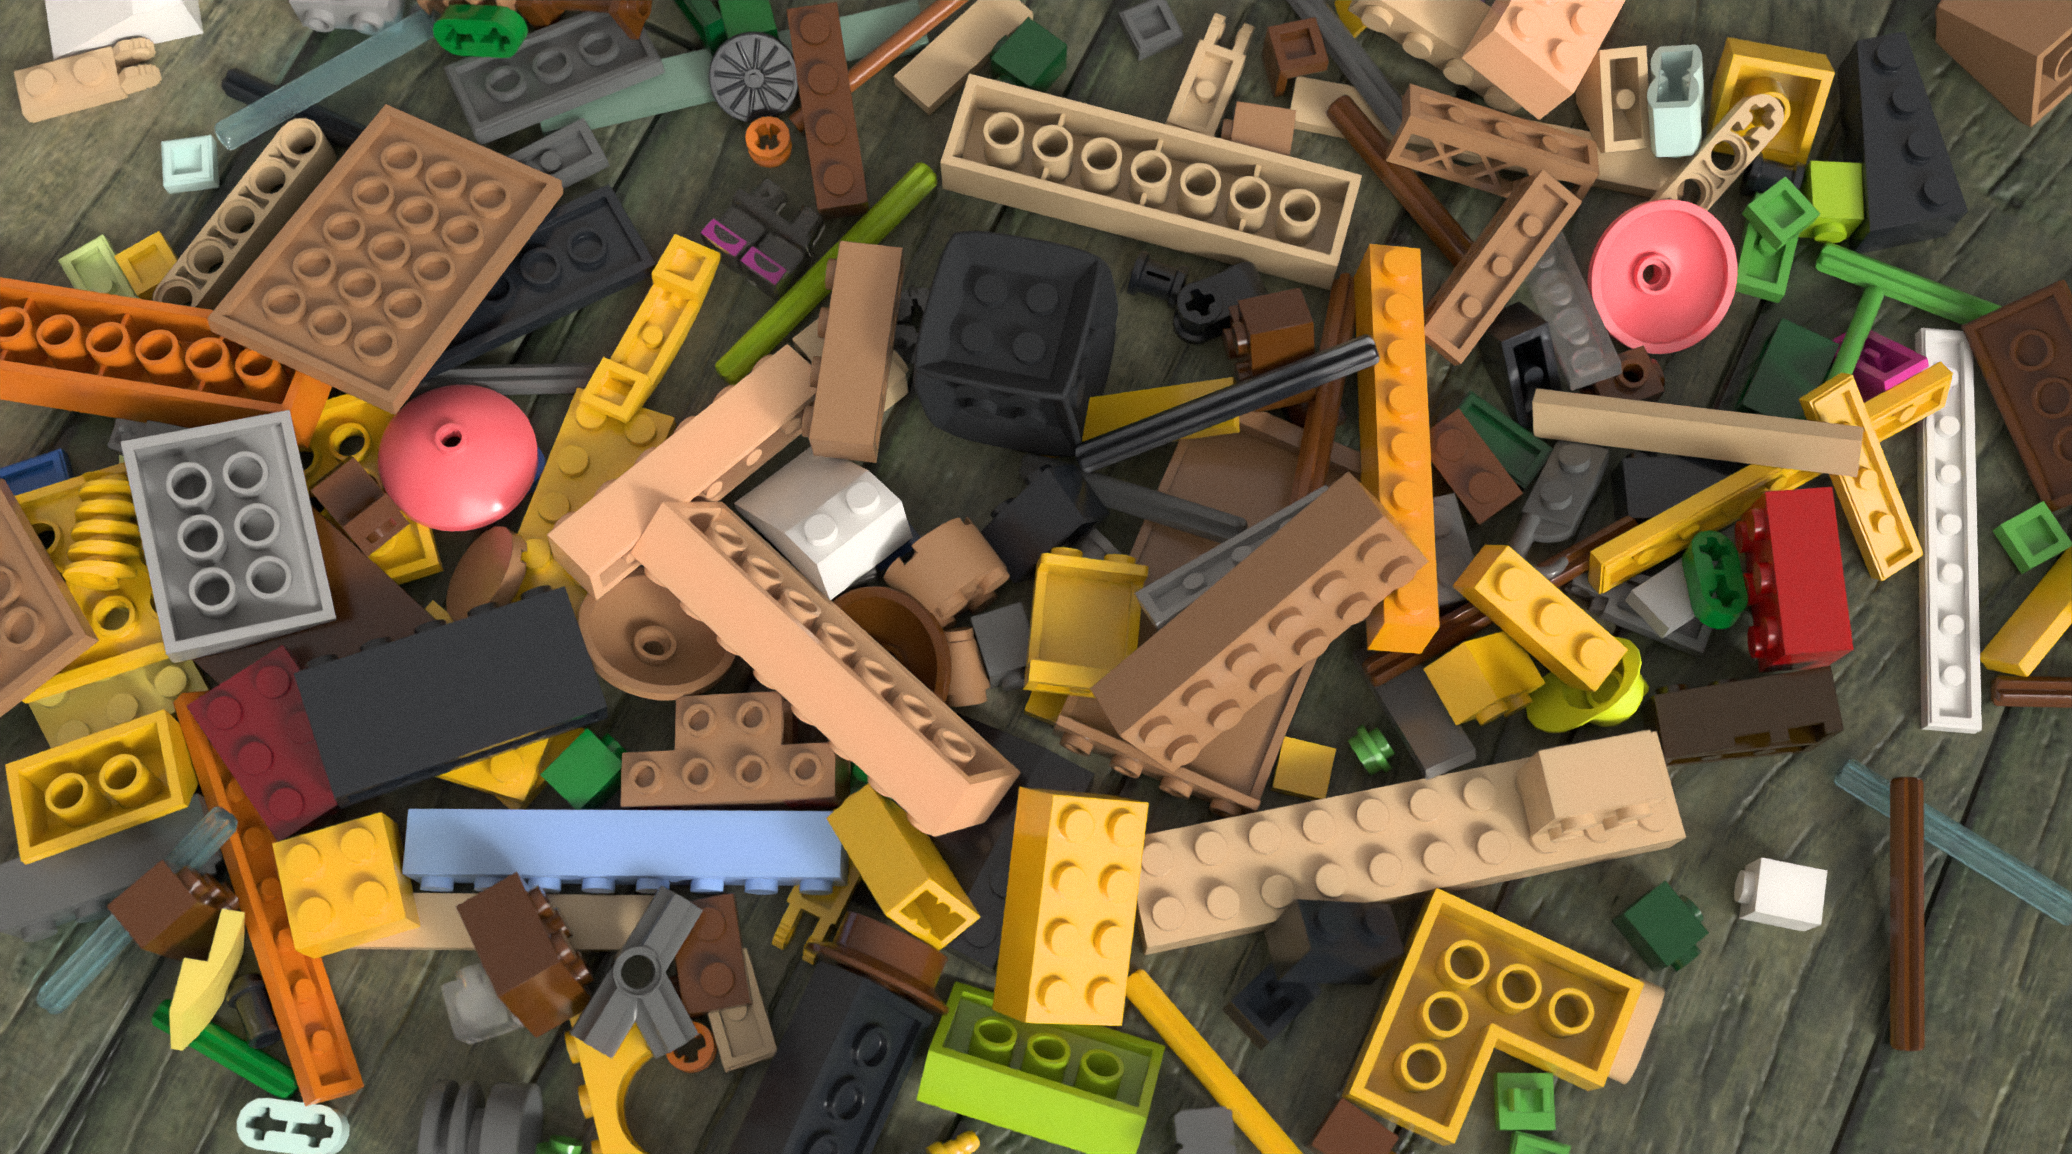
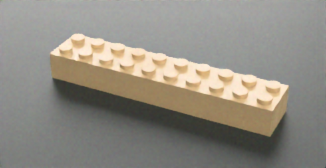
[1135,731,1686,955]

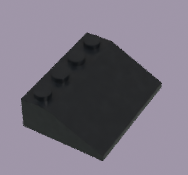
[851,712,1095,976]

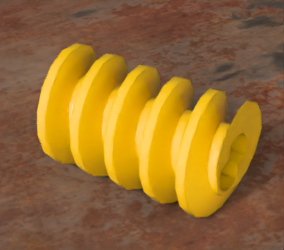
[62,471,141,590]

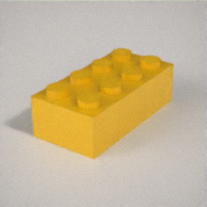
[992,787,1149,1026]

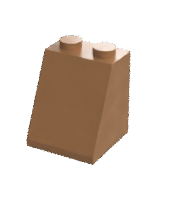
[1935,0,2072,128]

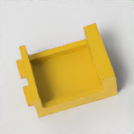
[1023,547,1149,698]

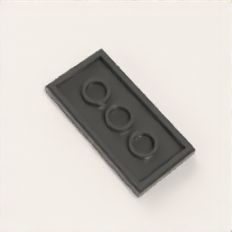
[443,11,665,145]

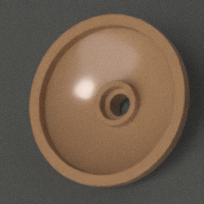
[577,567,736,700]

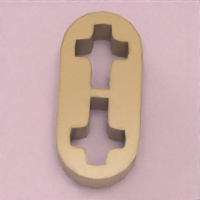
[1608,976,1665,1085]

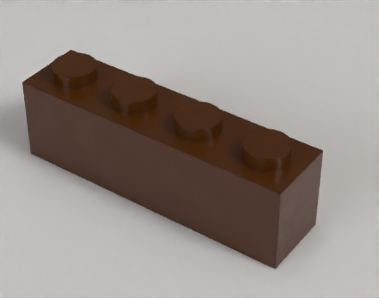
[786,2,869,221]

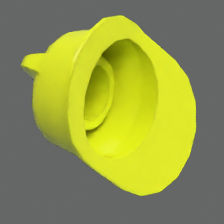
[1526,637,1649,733]

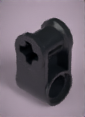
[1173,262,1268,345]

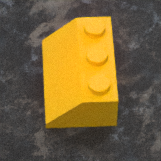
[5,709,199,865]

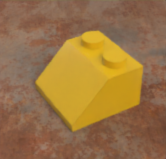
[1706,37,1835,165]

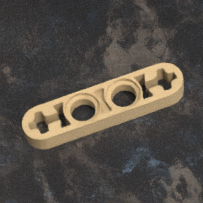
[1649,94,1784,211]

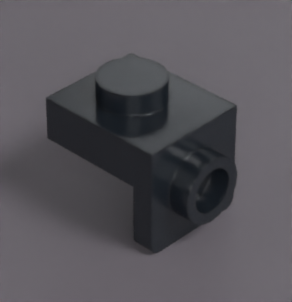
[1222,962,1321,1051]

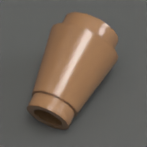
[943,627,991,707]

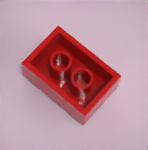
[1734,487,1854,673]

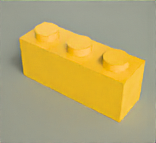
[1452,545,1628,692]

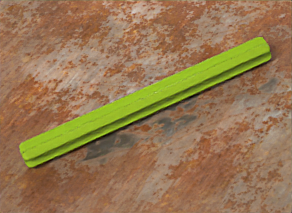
[715,162,938,385]

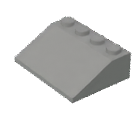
[120,410,337,663]

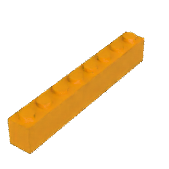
[1354,244,1439,654]

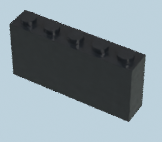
[294,585,607,808]

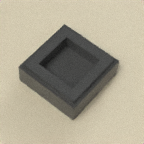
[1118,0,1184,61]

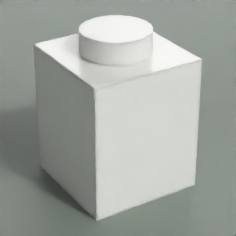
[1734,857,1827,931]

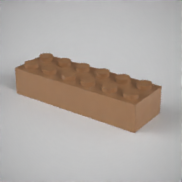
[1090,471,1429,772]

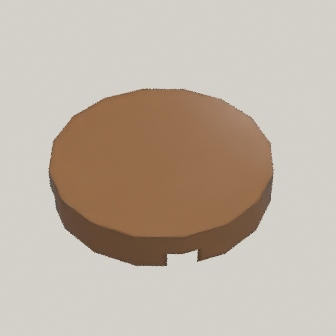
[446,526,528,621]

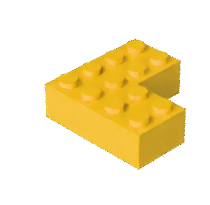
[1341,888,1645,1146]

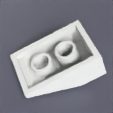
[45,0,203,61]
[734,447,912,600]

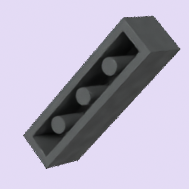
[0,794,226,942]

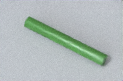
[1826,286,1884,382]

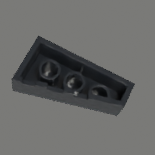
[1837,31,1968,254]

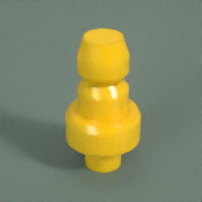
[926,1130,980,1154]

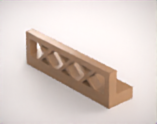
[1386,84,1600,218]
[1423,169,1582,366]

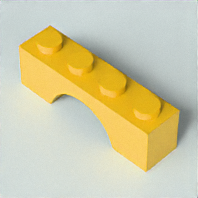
[565,1012,653,1154]

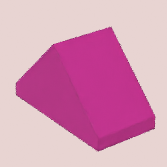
[1832,330,1929,403]

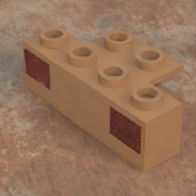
[621,691,850,811]

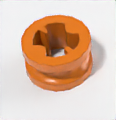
[745,116,792,168]
[666,1021,718,1073]

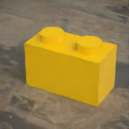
[1424,631,1546,726]

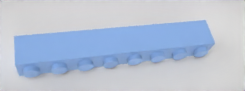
[402,809,849,895]

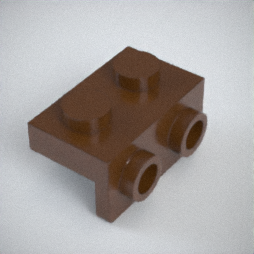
[669,893,753,1020]

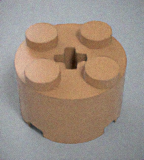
[884,517,1010,630]

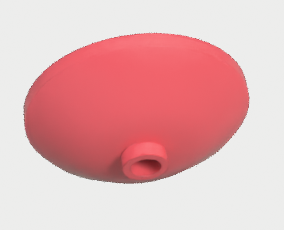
[1588,199,1738,354]
[378,384,539,532]

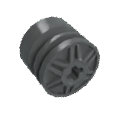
[418,1079,544,1154]

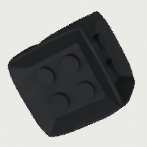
[913,231,1118,457]

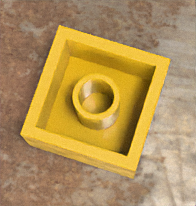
[272,812,421,959]

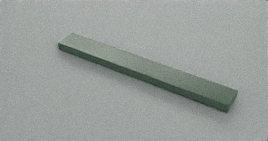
[540,0,929,137]

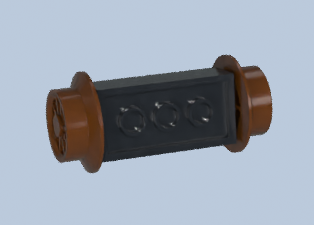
[728,911,950,1154]

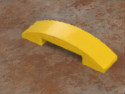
[579,234,721,423]

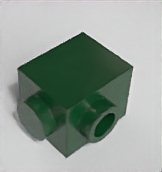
[990,17,1067,93]
[1611,880,1709,973]

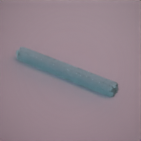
[214,9,436,150]
[1834,759,2072,926]
[36,806,238,1015]

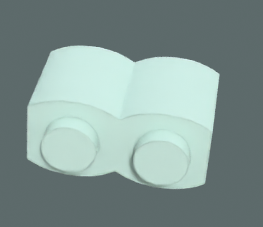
[1647,44,1705,158]

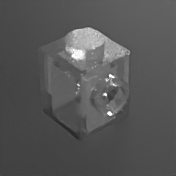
[441,963,523,1044]

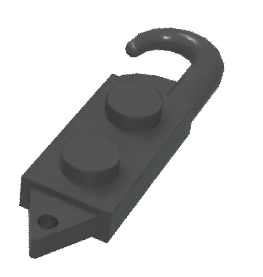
[1508,440,1609,580]

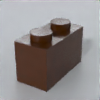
[1429,408,1523,525]

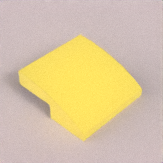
[169,909,245,1051]

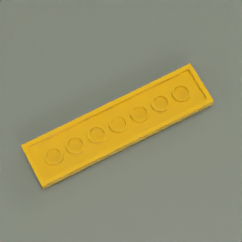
[436,387,676,806]

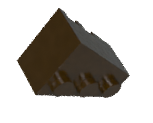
[1641,665,1844,767]

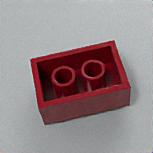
[186,645,343,842]

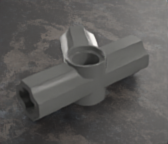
[570,886,703,1059]

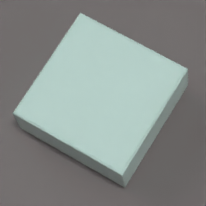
[161,135,219,194]

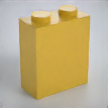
[826,783,981,951]

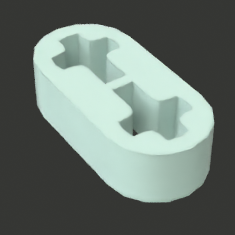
[237,1098,349,1154]

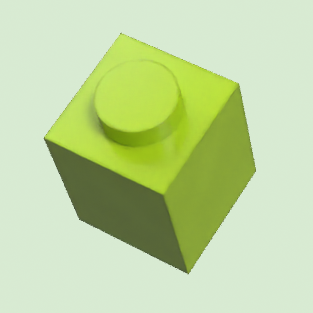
[1799,161,1864,244]

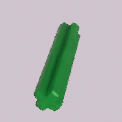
[151,999,299,1100]

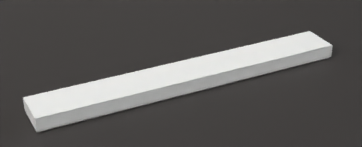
[1915,328,1982,734]

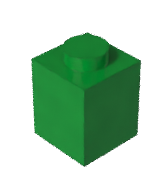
[540,728,628,810]

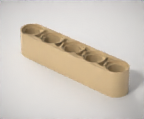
[152,118,337,310]

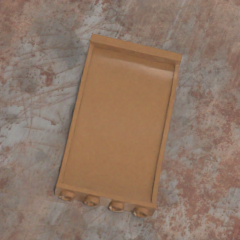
[1052,411,1361,818]

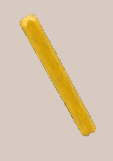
[1126,969,1303,1154]

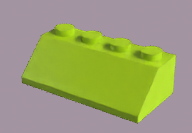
[916,981,1165,1154]

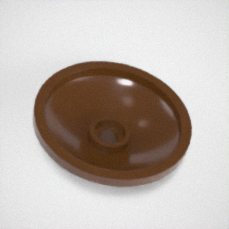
[833,586,952,703]

